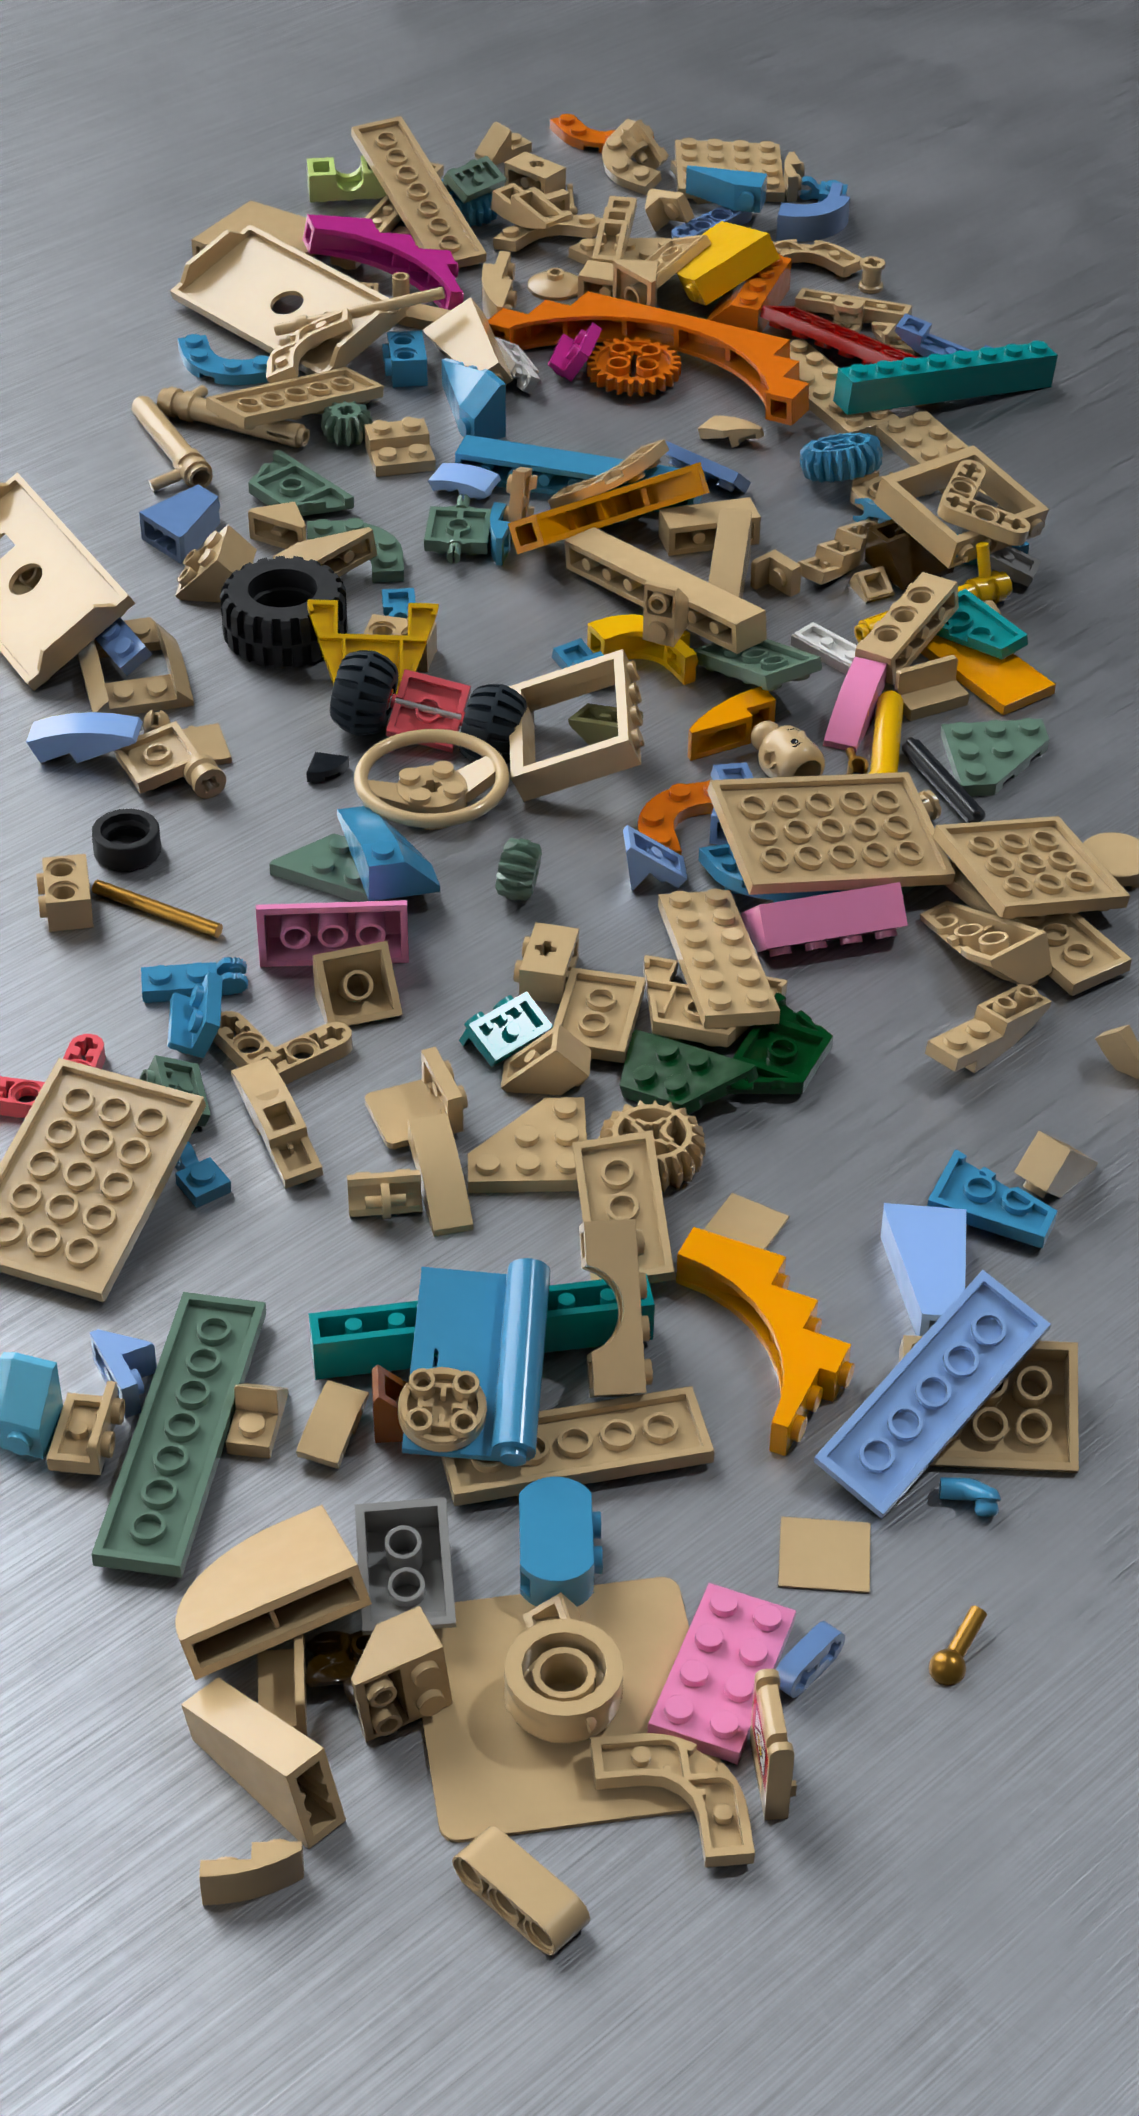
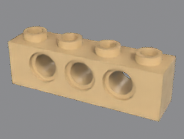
[855,572,959,685]

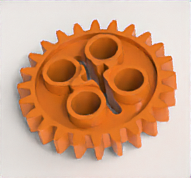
[587,336,681,396]

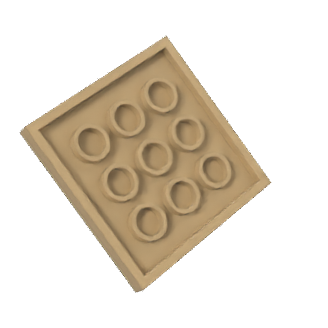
[674,138,785,202]
[933,816,1130,919]

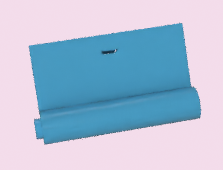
[402,1258,551,1467]

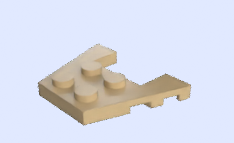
[643,955,788,1047]

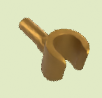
[846,747,869,775]

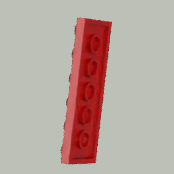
[759,305,919,365]

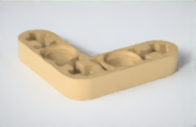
[937,460,1030,546]
[213,1011,352,1085]

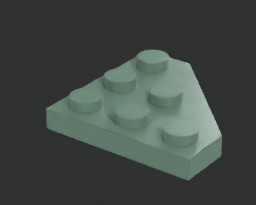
[940,718,1049,796]

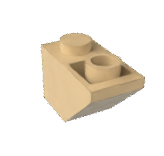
[643,580,689,647]

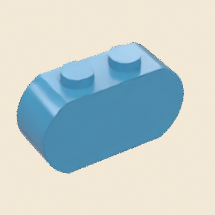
[519,1477,603,1607]

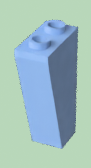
[881,1203,966,1336]

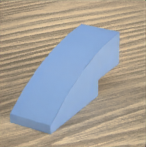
[26,712,143,763]

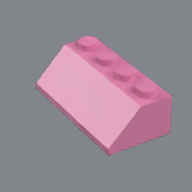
[741,882,908,957]
[256,900,409,967]

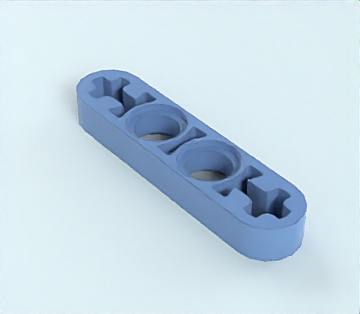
[671,206,752,238]

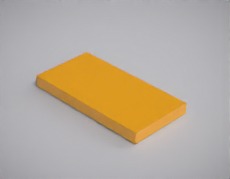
[921,635,1056,716]

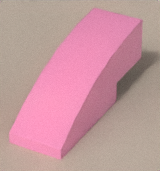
[823,657,887,753]

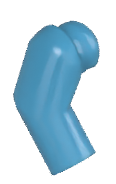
[939,1477,1001,1517]

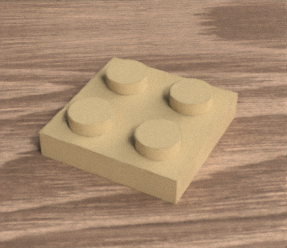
[114,721,200,794]

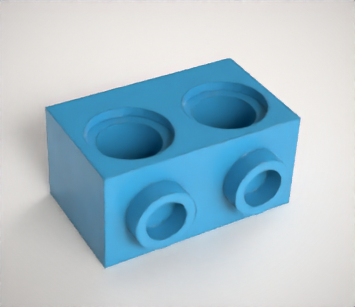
[382,330,428,387]

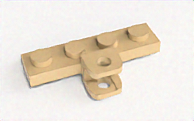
[795,288,912,333]

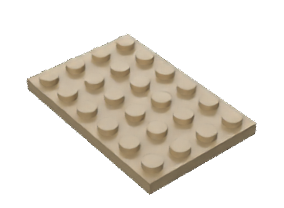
[707,772,956,895]
[0,1058,206,1302]

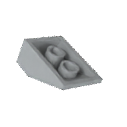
[354,1497,456,1635]

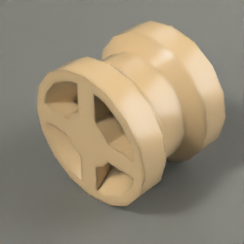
[183,754,226,799]

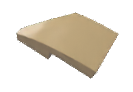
[872,322,919,356]
[698,416,765,448]
[1095,1025,1139,1079]

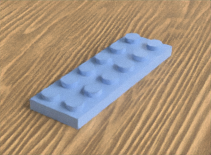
[814,1270,1051,1519]

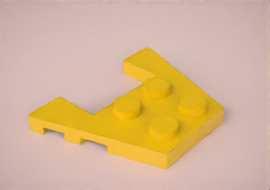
[307,599,439,694]

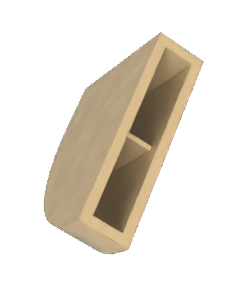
[175,1505,372,1680]

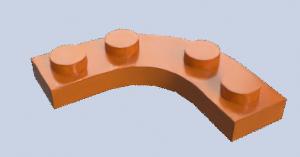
[550,114,615,153]
[638,780,714,855]

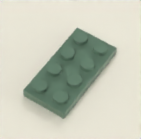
[694,639,823,691]

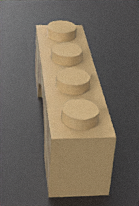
[579,1219,653,1398]

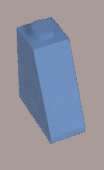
[139,484,220,564]

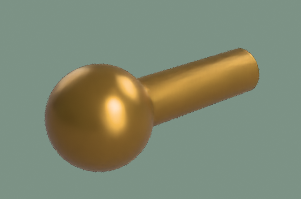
[929,1606,987,1685]

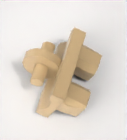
[620,119,668,170]
[347,1169,423,1219]

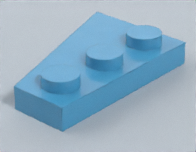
[927,1149,1058,1249]

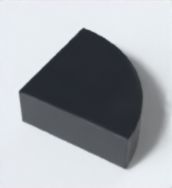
[306,752,349,782]

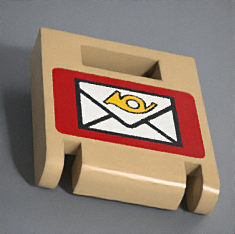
[749,1669,797,1820]

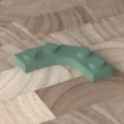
[307,518,404,583]

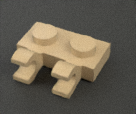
[503,467,538,534]

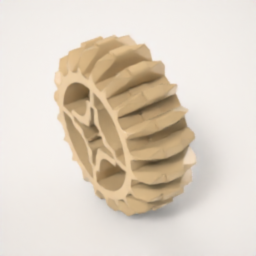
[598,1099,706,1193]

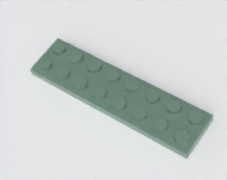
[91,1292,266,1578]

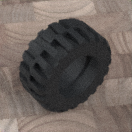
[220,556,348,669]

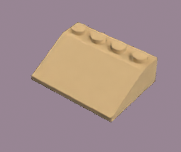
[899,1335,1079,1473]

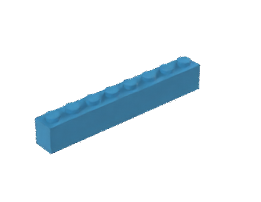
[455,435,702,512]

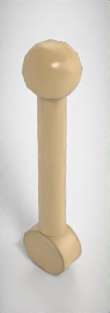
[567,183,578,215]

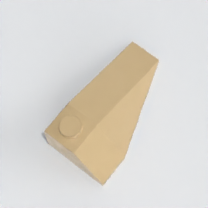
[920,901,1053,986]

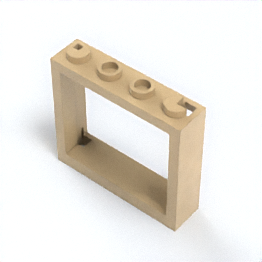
[874,445,1049,569]
[508,649,645,802]

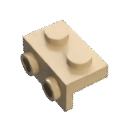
[47,1381,125,1475]

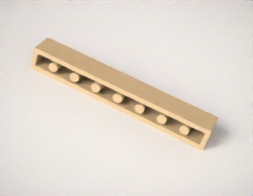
[564,527,767,654]

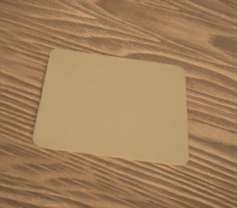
[422,1577,721,1843]

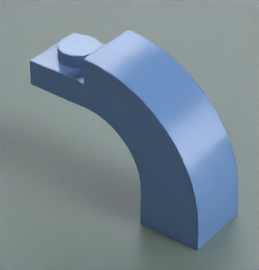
[776,182,850,242]

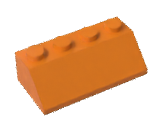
[707,254,792,333]

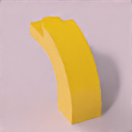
[587,614,698,685]

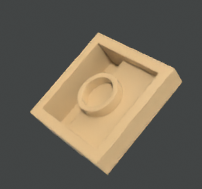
[364,417,436,477]

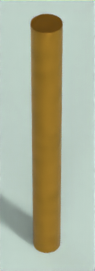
[92,879,223,938]

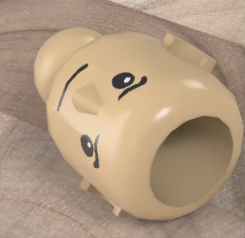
[751,721,825,778]

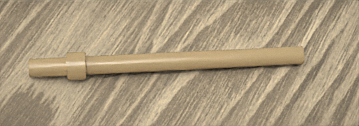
[273,287,445,336]

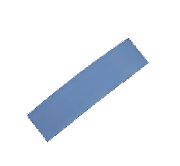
[895,313,993,357]

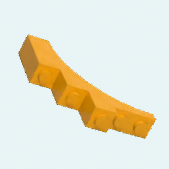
[507,462,710,554]
[676,1227,855,1456]

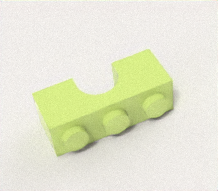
[307,155,387,202]

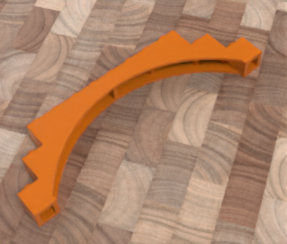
[488,291,809,426]

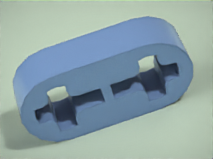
[776,1621,845,1698]

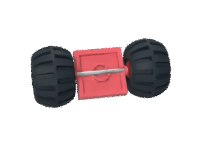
[330,650,527,764]

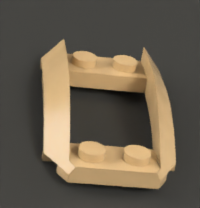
[77,617,194,715]

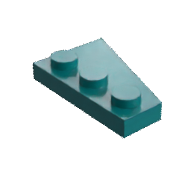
[936,589,1028,659]

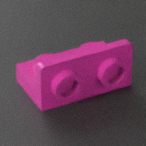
[548,323,602,382]

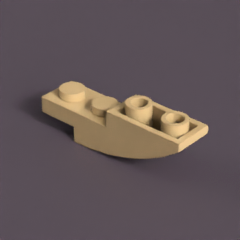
[482,251,517,320]
[924,984,1052,1073]
[231,1058,323,1189]

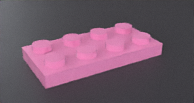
[647,1583,796,1765]

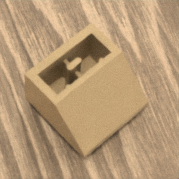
[175,525,257,602]
[351,1606,453,1742]

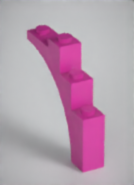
[302,214,464,310]

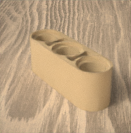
[452,1826,590,1956]

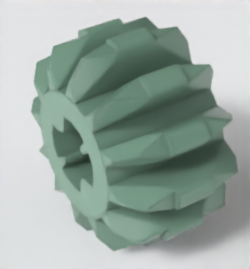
[321,400,372,446]
[495,838,542,901]

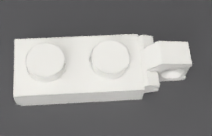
[495,337,540,394]

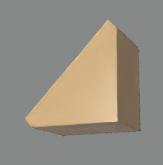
[248,502,306,549]

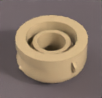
[504,1619,624,1743]

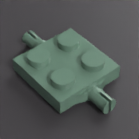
[424,494,491,564]

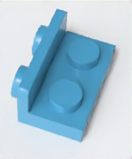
[167,972,222,1059]

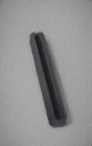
[902,737,986,823]

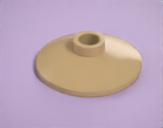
[527,268,578,301]

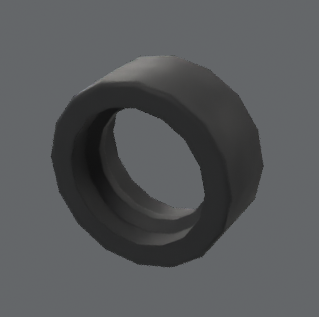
[92,808,161,871]

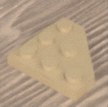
[569,238,670,265]
[468,1097,587,1193]

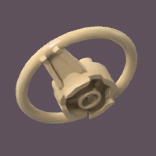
[354,729,509,830]

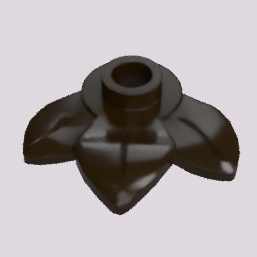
[306,1631,371,1706]

